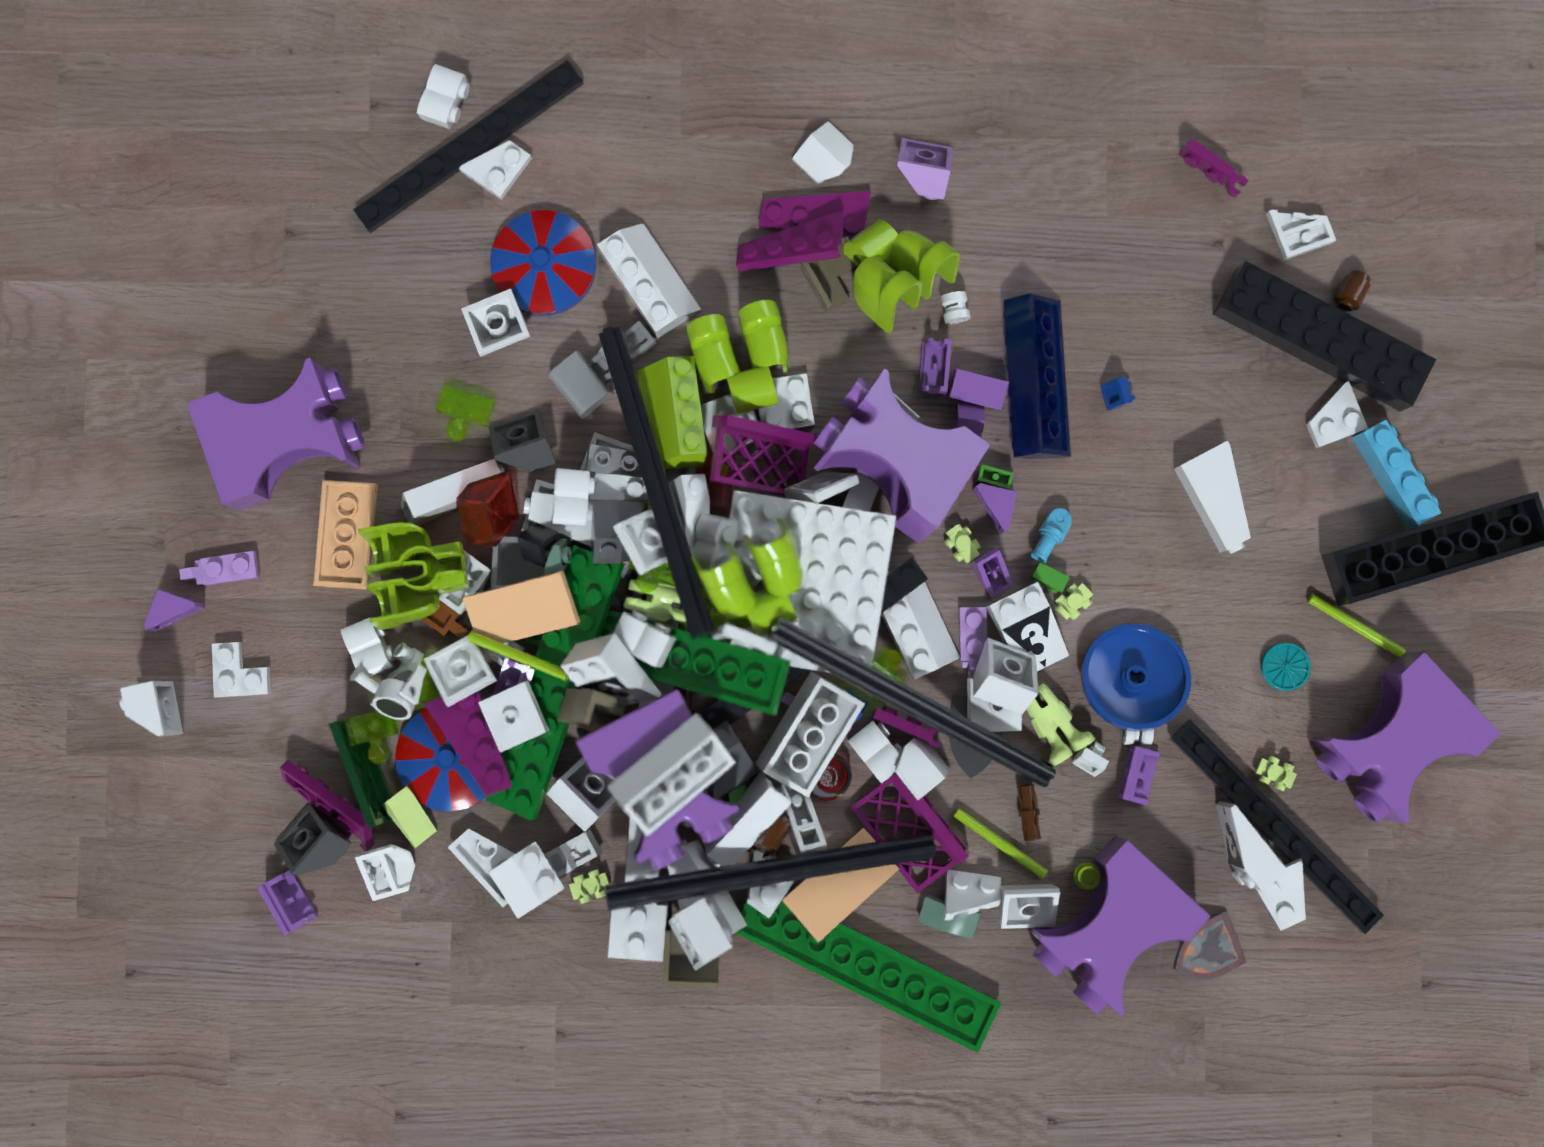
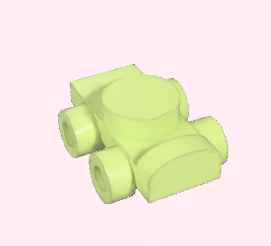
[944,524,981,564]
[1055,583,1094,620]
[1255,756,1297,791]
[569,869,610,904]

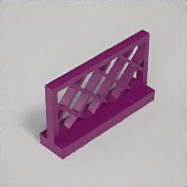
[710,415,816,496]
[850,773,969,893]

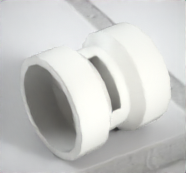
[940,291,971,324]
[1121,729,1154,745]

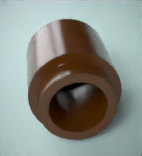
[1334,270,1371,312]

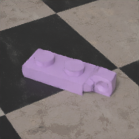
[179,551,260,586]
[959,607,987,678]

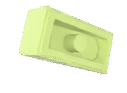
[381,786,437,848]

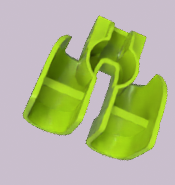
[843,219,960,333]
[686,300,789,416]
[691,517,803,638]
[358,522,469,630]

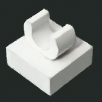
[1072,742,1109,777]

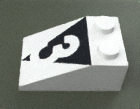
[987,582,1069,671]
[561,633,661,706]
[1216,801,1288,892]

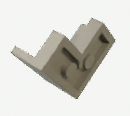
[801,236,858,315]
[557,689,626,732]
[663,926,720,989]

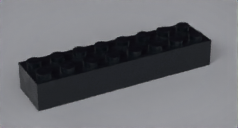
[1213,261,1437,412]
[1322,491,1544,606]

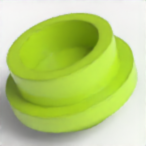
[1073,862,1101,890]

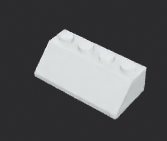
[597,224,701,339]
[881,569,960,680]
[755,670,865,797]
[607,714,735,836]

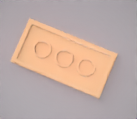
[313,480,378,590]
[463,570,581,649]
[782,828,899,942]

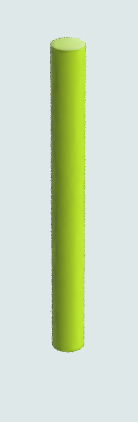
[1307,593,1406,658]
[468,631,569,681]
[953,808,1048,879]

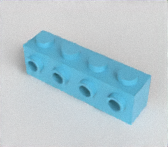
[1352,420,1441,529]

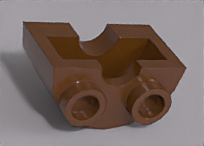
[746,815,791,859]

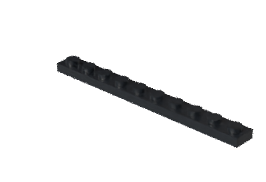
[353,60,584,234]
[698,557,928,730]
[1169,720,1384,934]

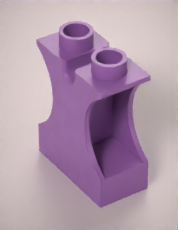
[187,358,365,511]
[813,368,990,543]
[1311,652,1501,824]
[576,690,739,870]
[1029,835,1211,1016]

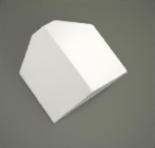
[792,122,854,184]
[439,550,492,615]
[895,738,951,800]
[355,844,415,901]

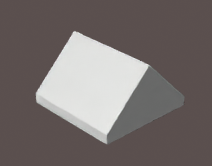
[461,289,530,357]
[999,884,1060,929]

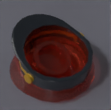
[810,754,852,801]

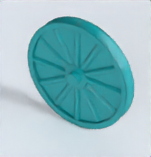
[1261,643,1311,691]

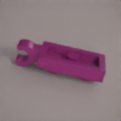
[1179,139,1248,198]
[871,705,943,747]

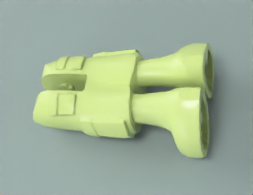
[624,579,706,632]
[1026,683,1096,766]

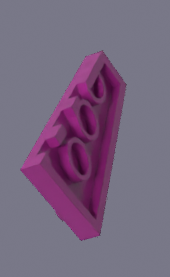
[759,191,871,239]
[736,211,845,272]
[424,691,513,797]
[280,760,374,852]

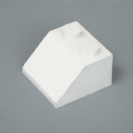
[973,638,1038,714]
[119,681,183,736]
[546,756,616,832]
[489,842,565,918]
[668,898,732,971]

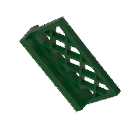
[328,717,393,828]

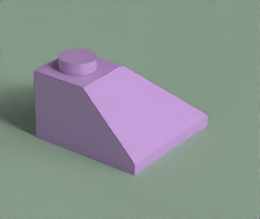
[897,138,953,200]

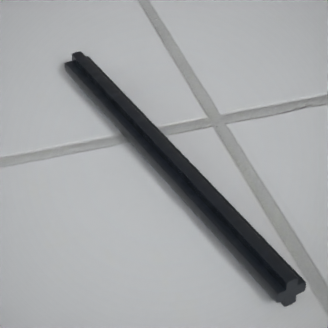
[598,326,715,640]
[767,617,1056,788]
[604,833,936,911]

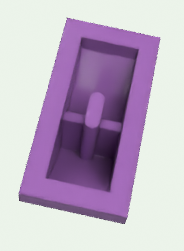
[954,399,985,438]
[972,483,1017,534]
[969,547,1014,599]
[144,589,205,631]

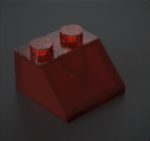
[696,452,737,513]
[456,472,519,547]

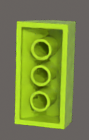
[637,356,707,469]

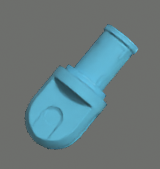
[1031,508,1072,563]

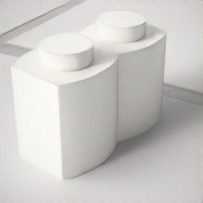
[417,64,470,129]
[552,468,594,527]
[692,514,738,569]
[613,610,676,667]
[340,617,397,677]
[847,721,903,784]

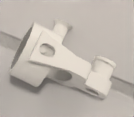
[350,642,427,720]

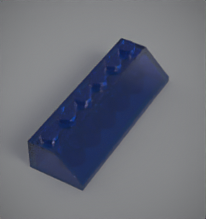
[1003,293,1071,459]

